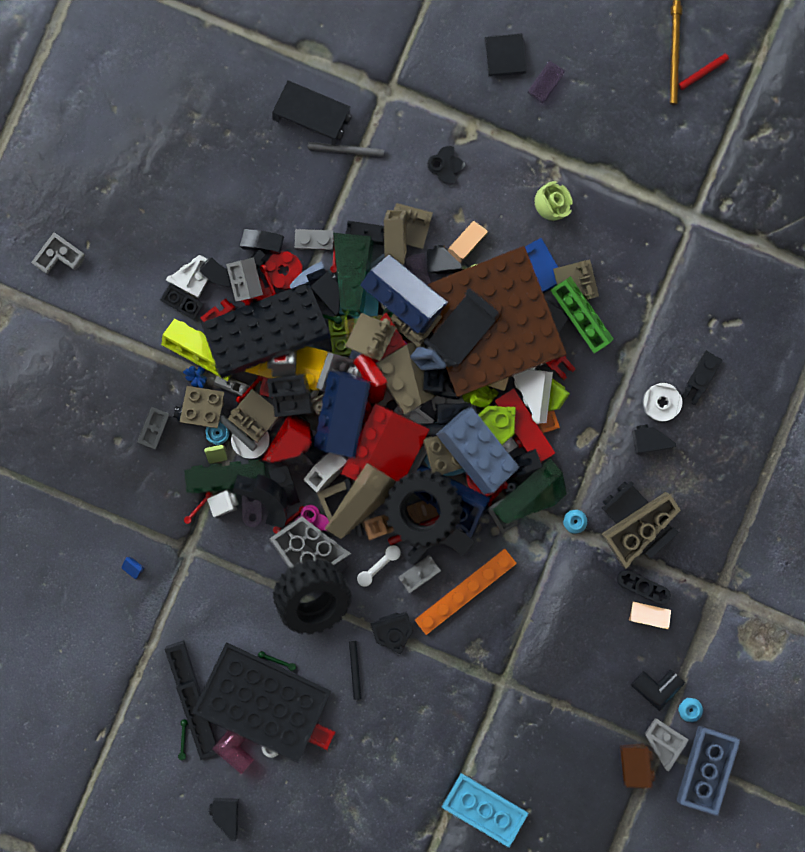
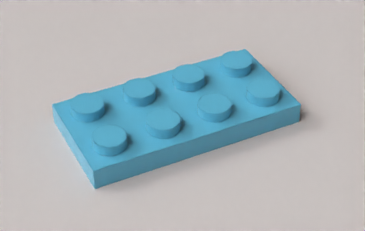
[441,773,529,847]

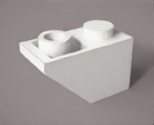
[304,453,347,493]
[207,491,239,518]

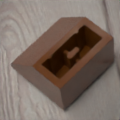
[620,743,655,788]

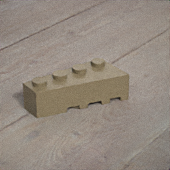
[601,492,681,569]

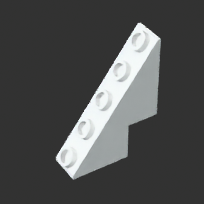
[513,367,553,424]

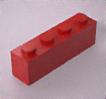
[494,388,555,462]

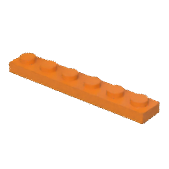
[414,548,517,635]

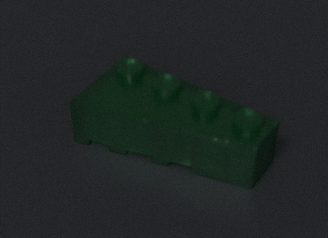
[333,233,374,316]
[184,459,266,494]

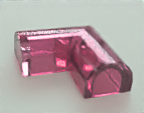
[212,731,254,775]

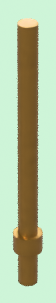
[670,0,682,105]

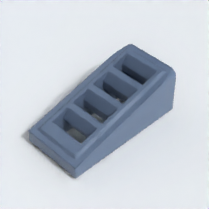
[410,347,446,370]

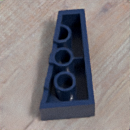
[414,465,491,538]

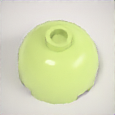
[534,181,572,221]

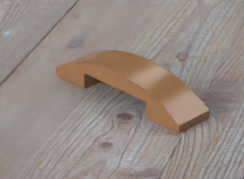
[363,501,439,540]

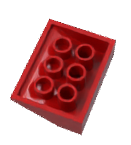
[341,403,430,481]

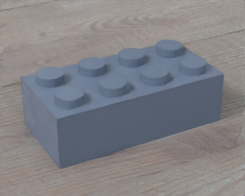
[436,407,520,494]
[676,725,740,816]

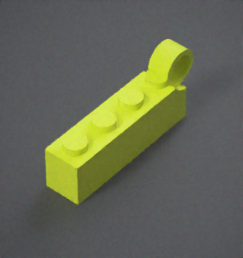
[161,318,232,381]

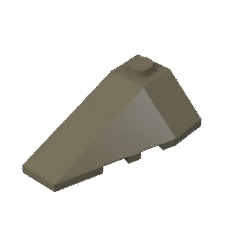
[325,463,397,539]

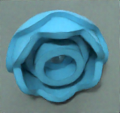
[205,421,229,445]
[563,510,588,534]
[678,698,703,722]

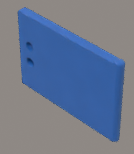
[525,238,558,293]

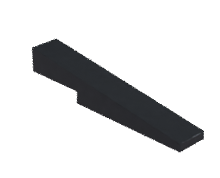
[164,640,219,760]

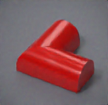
[353,354,387,403]

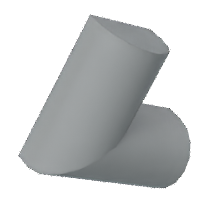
[31,233,86,275]

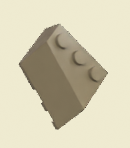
[376,342,436,416]

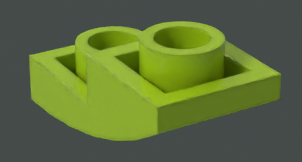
[328,315,352,356]

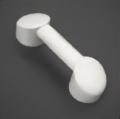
[357,545,401,587]

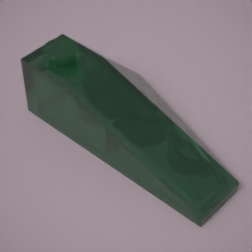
[493,459,567,524]

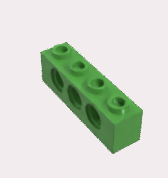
[550,276,614,353]

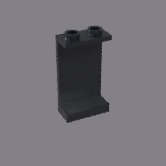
[272,80,352,146]
[424,288,501,368]
[601,481,679,559]

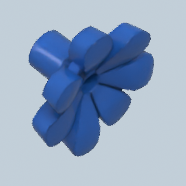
[183,366,207,388]

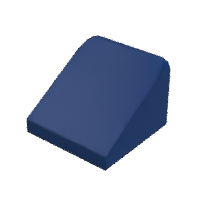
[122,557,144,579]

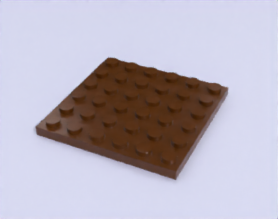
[427,246,567,397]

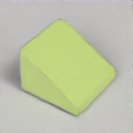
[204,445,227,464]

